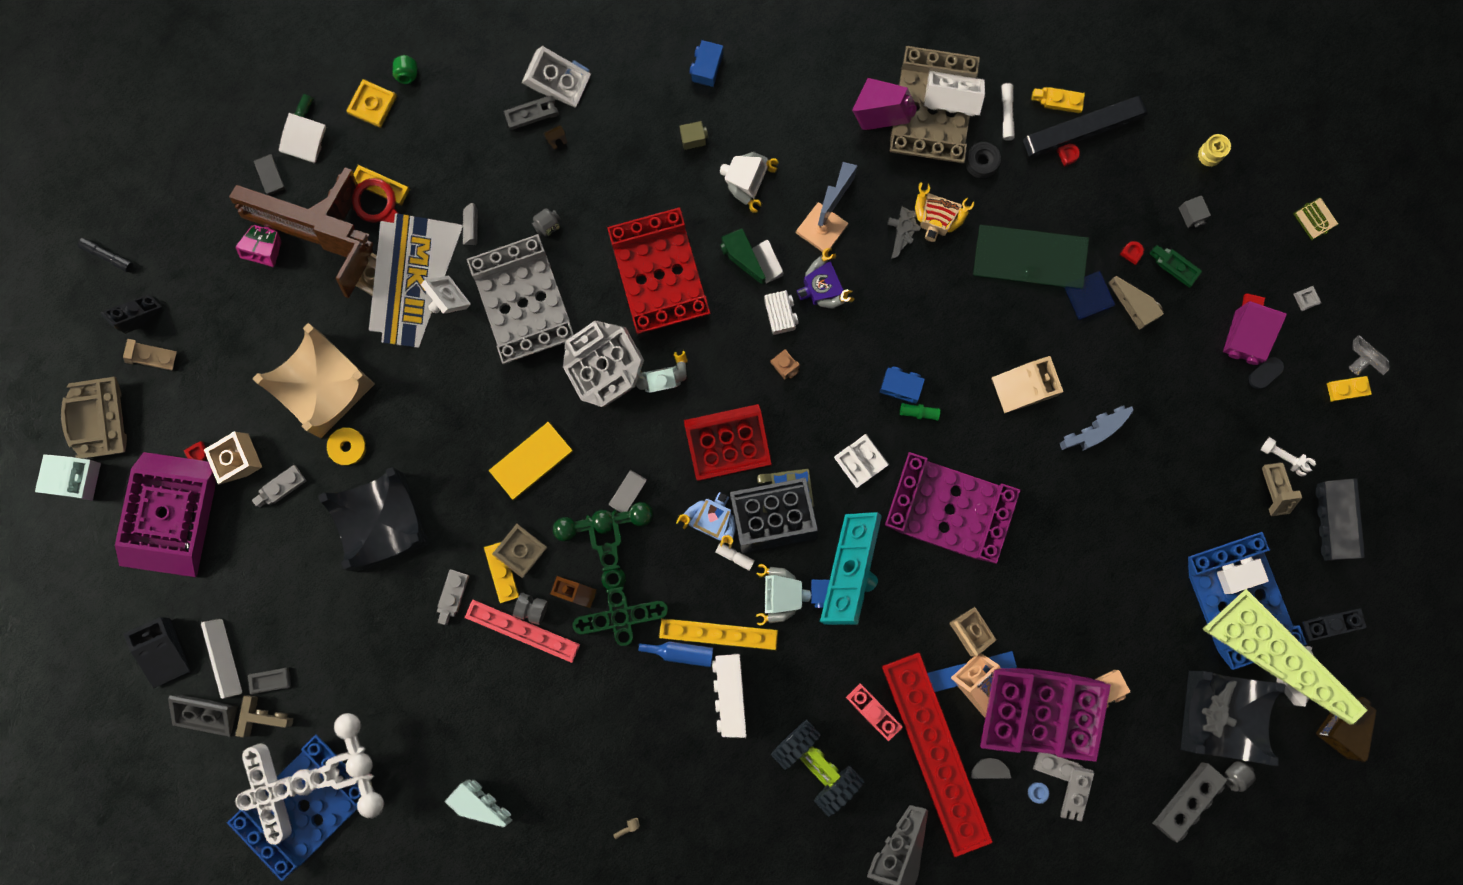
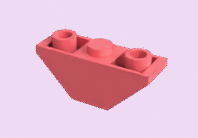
[846,684,902,741]

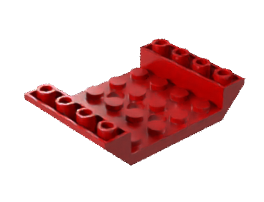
[607,207,710,334]

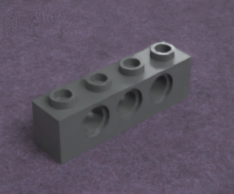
[1153,762,1227,842]

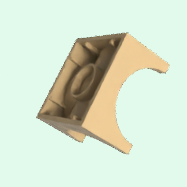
[252,323,374,438]

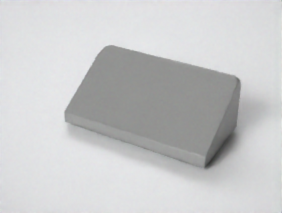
[463,203,478,245]
[752,240,783,283]

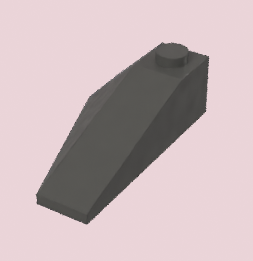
[867,805,928,885]

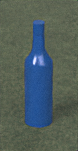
[638,642,713,667]

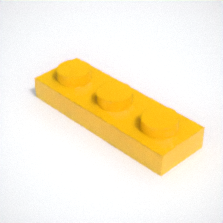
[354,165,410,205]
[484,542,519,603]

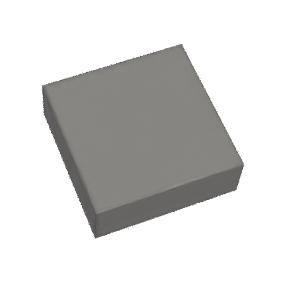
[1294,286,1321,311]

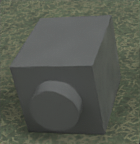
[1179,195,1211,228]

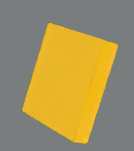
[346,80,397,128]

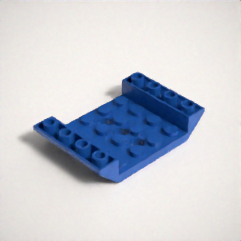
[1188,532,1307,670]
[227,734,361,881]

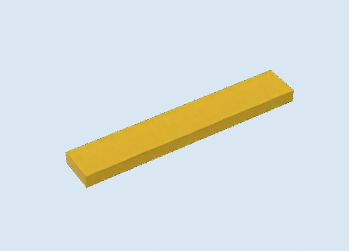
[659,619,778,650]

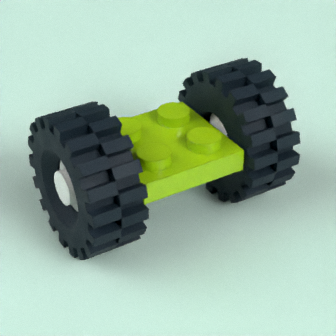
[771,720,864,816]

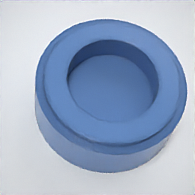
[1028,782,1049,803]

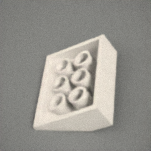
[712,654,746,737]

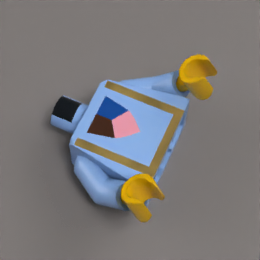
[676,492,736,549]

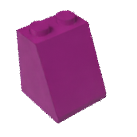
[852,78,917,130]
[1223,301,1286,365]

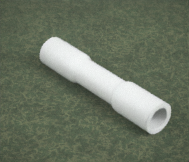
[1002,83,1014,140]

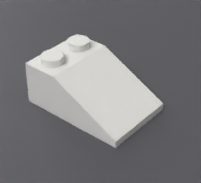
[522,46,591,107]

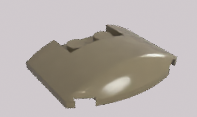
[61,377,127,459]

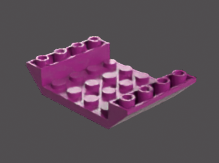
[885,452,1020,564]

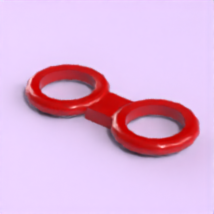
[352,178,399,223]

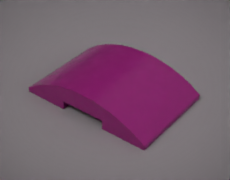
[980,668,1111,762]

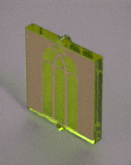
[1293,197,1338,240]

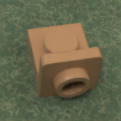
[770,349,800,379]

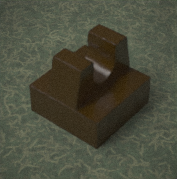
[544,125,567,149]

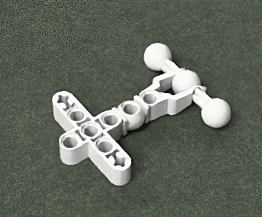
[236,713,384,844]

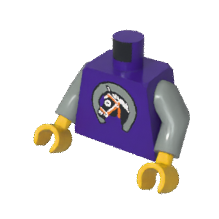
[797,248,854,308]

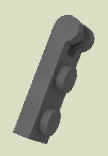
[504,96,559,130]

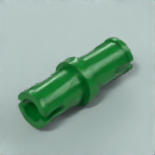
[900,403,940,421]

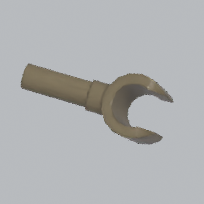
[614,818,640,839]

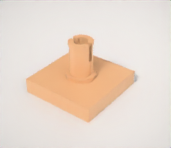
[796,202,848,252]

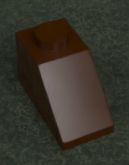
[550,576,597,608]

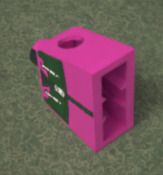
[236,225,281,267]

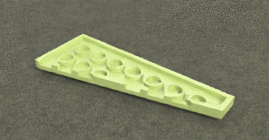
[1203,589,1367,725]

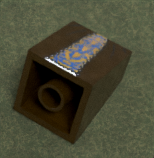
[1315,697,1376,762]

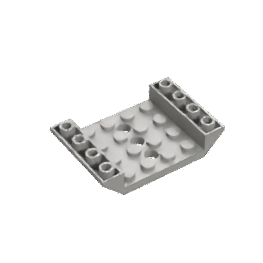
[467,234,574,364]

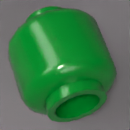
[393,55,417,84]

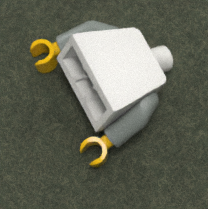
[720,152,778,213]

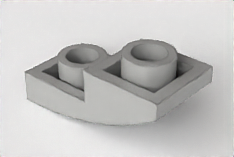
[608,470,646,512]

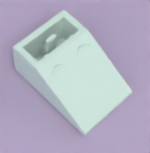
[35,455,101,501]
[445,779,512,827]

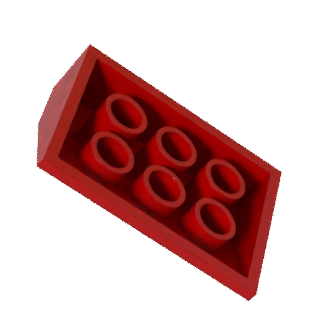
[684,404,771,480]

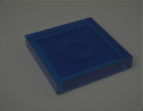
[1064,271,1115,320]

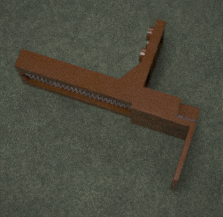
[229,168,374,298]

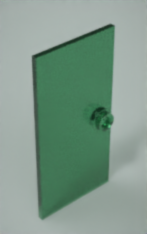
[973,225,1089,289]

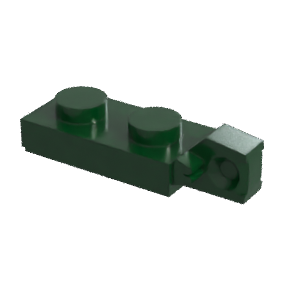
[1150,245,1202,288]

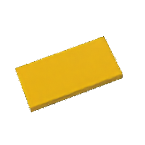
[489,422,573,500]

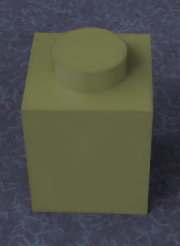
[680,121,708,150]

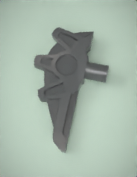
[888,206,921,259]
[1202,681,1237,738]

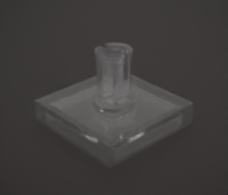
[1349,335,1389,375]

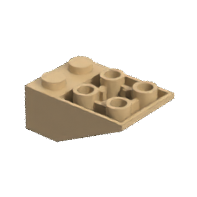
[992,356,1063,413]

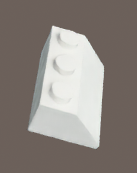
[924,71,985,116]

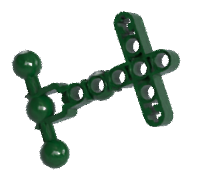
[553,502,668,646]

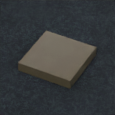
[492,524,547,578]

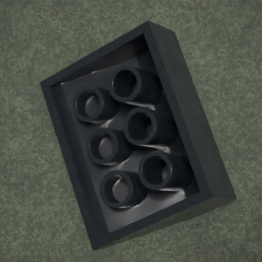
[730,478,818,554]

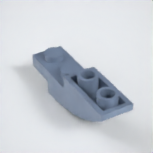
[1059,406,1133,451]

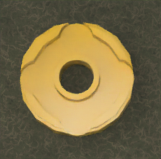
[327,428,366,466]

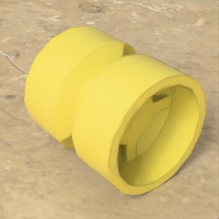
[1198,134,1231,167]

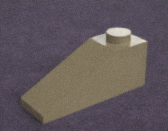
[1109,276,1164,330]

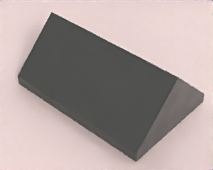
[168,695,238,737]

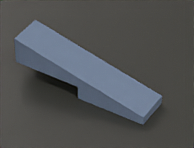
[818,162,857,226]

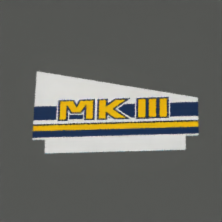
[369,213,463,347]

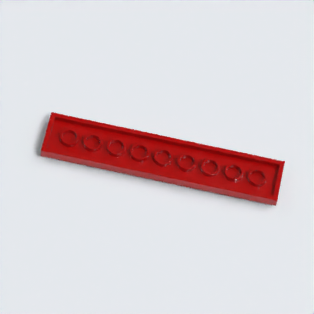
[882,652,992,857]

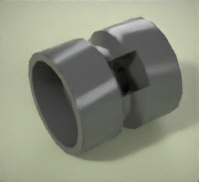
[513,592,548,625]

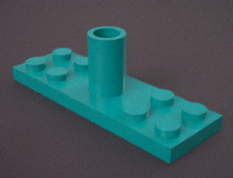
[820,512,882,624]

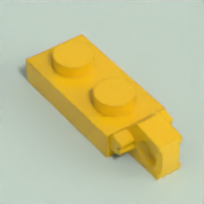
[1031,87,1085,113]

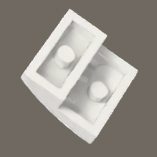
[279,113,326,163]
[834,434,889,488]

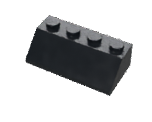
[1316,479,1364,561]

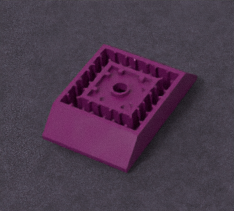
[115,452,216,577]

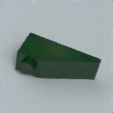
[720,228,766,284]

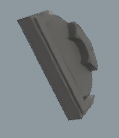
[970,758,1011,779]

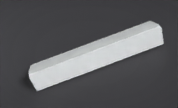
[201,619,242,699]

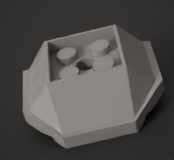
[563,321,644,407]

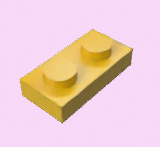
[1327,376,1372,402]

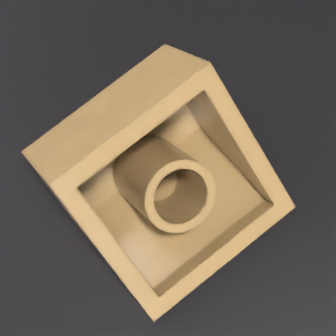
[204,432,262,484]

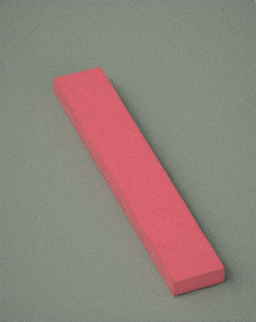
[465,600,580,663]

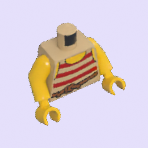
[915,183,975,242]

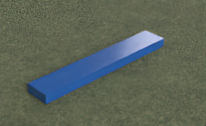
[927,651,1017,692]

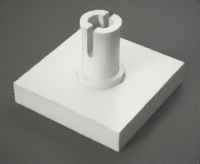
[421,276,471,314]

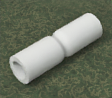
[715,542,755,570]

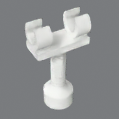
[1261,437,1316,476]

